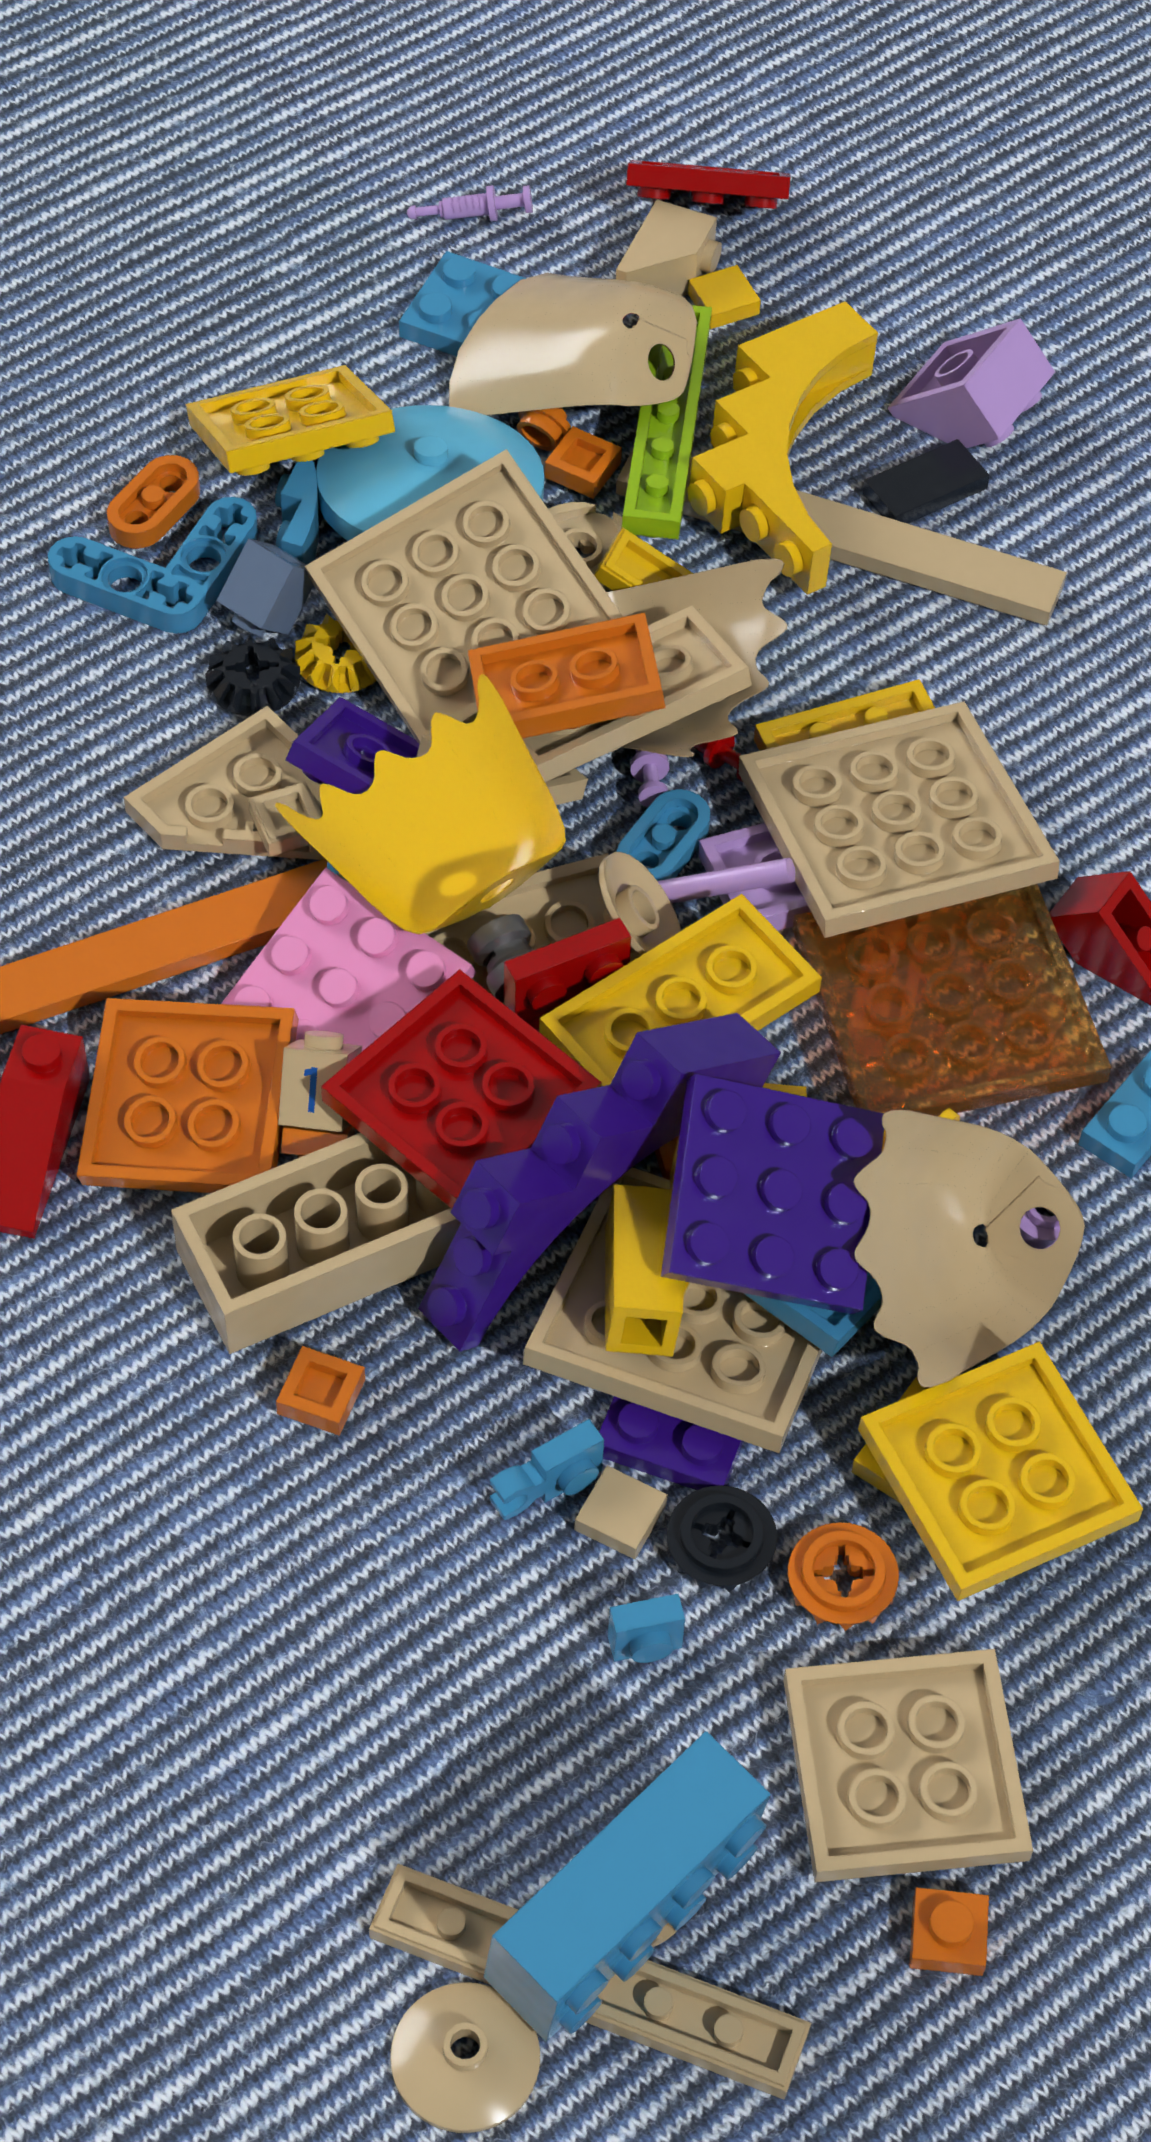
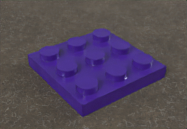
[661,1074,885,1314]

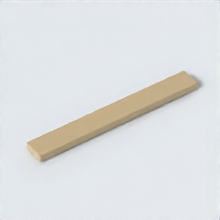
[616,448,1067,626]

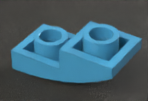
[275,460,319,564]

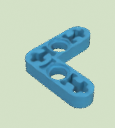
[48,497,258,634]

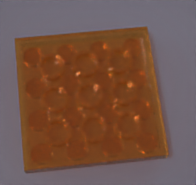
[792,884,1112,1116]

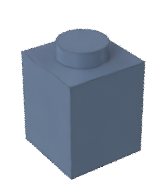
[217,538,314,637]

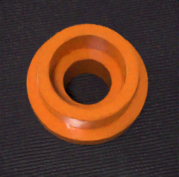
[517,408,571,451]

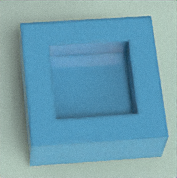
[608,1593,685,1663]

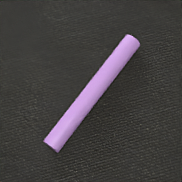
[658,858,795,904]

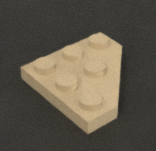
[124,706,325,860]

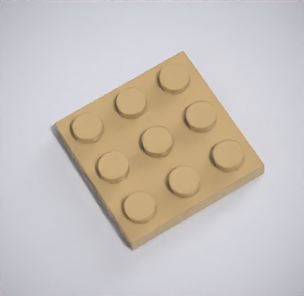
[783,1649,1033,1883]

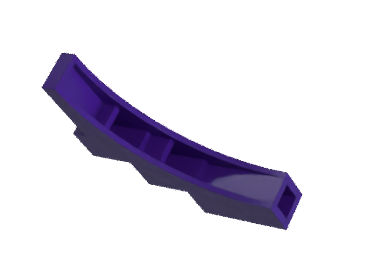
[418,1013,781,1352]

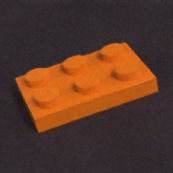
[468,612,666,739]

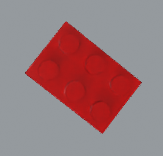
[626,160,791,209]

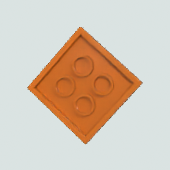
[76,998,299,1193]

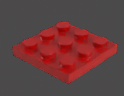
[321,969,602,1209]

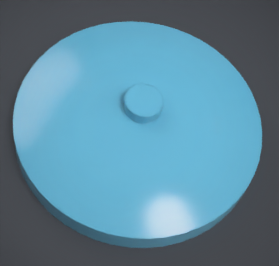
[316,405,545,541]

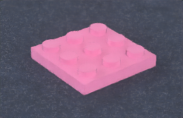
[221,867,477,1051]

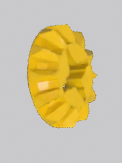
[295,613,377,693]

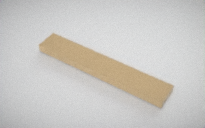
[369,1864,811,2100]

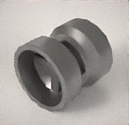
[467,914,534,1002]

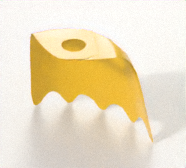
[275,674,566,935]

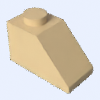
[616,199,722,296]

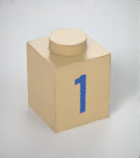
[278,1031,362,1132]

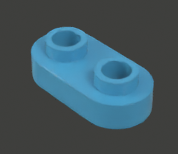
[617,789,710,881]

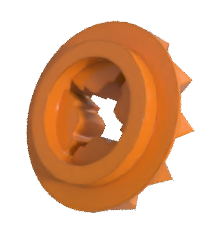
[787,1523,899,1631]

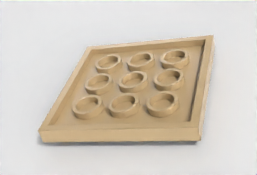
[305,449,623,745]
[739,701,1060,938]
[523,1168,822,1453]

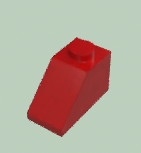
[1046,871,1151,1005]

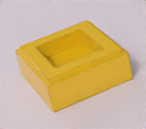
[688,265,761,329]

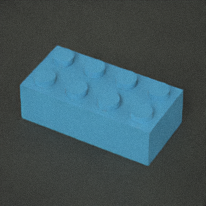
[484,1731,771,2042]

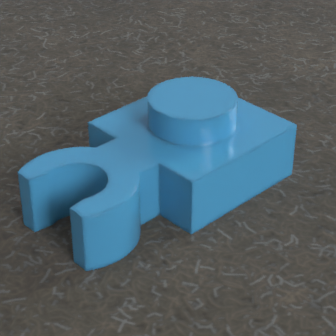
[490,1419,604,1520]

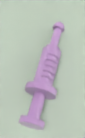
[407,185,533,221]
[630,749,669,807]

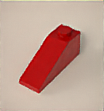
[0,1025,90,1239]

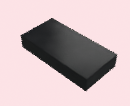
[863,439,989,524]

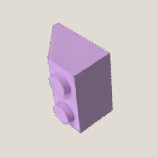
[888,318,1055,448]

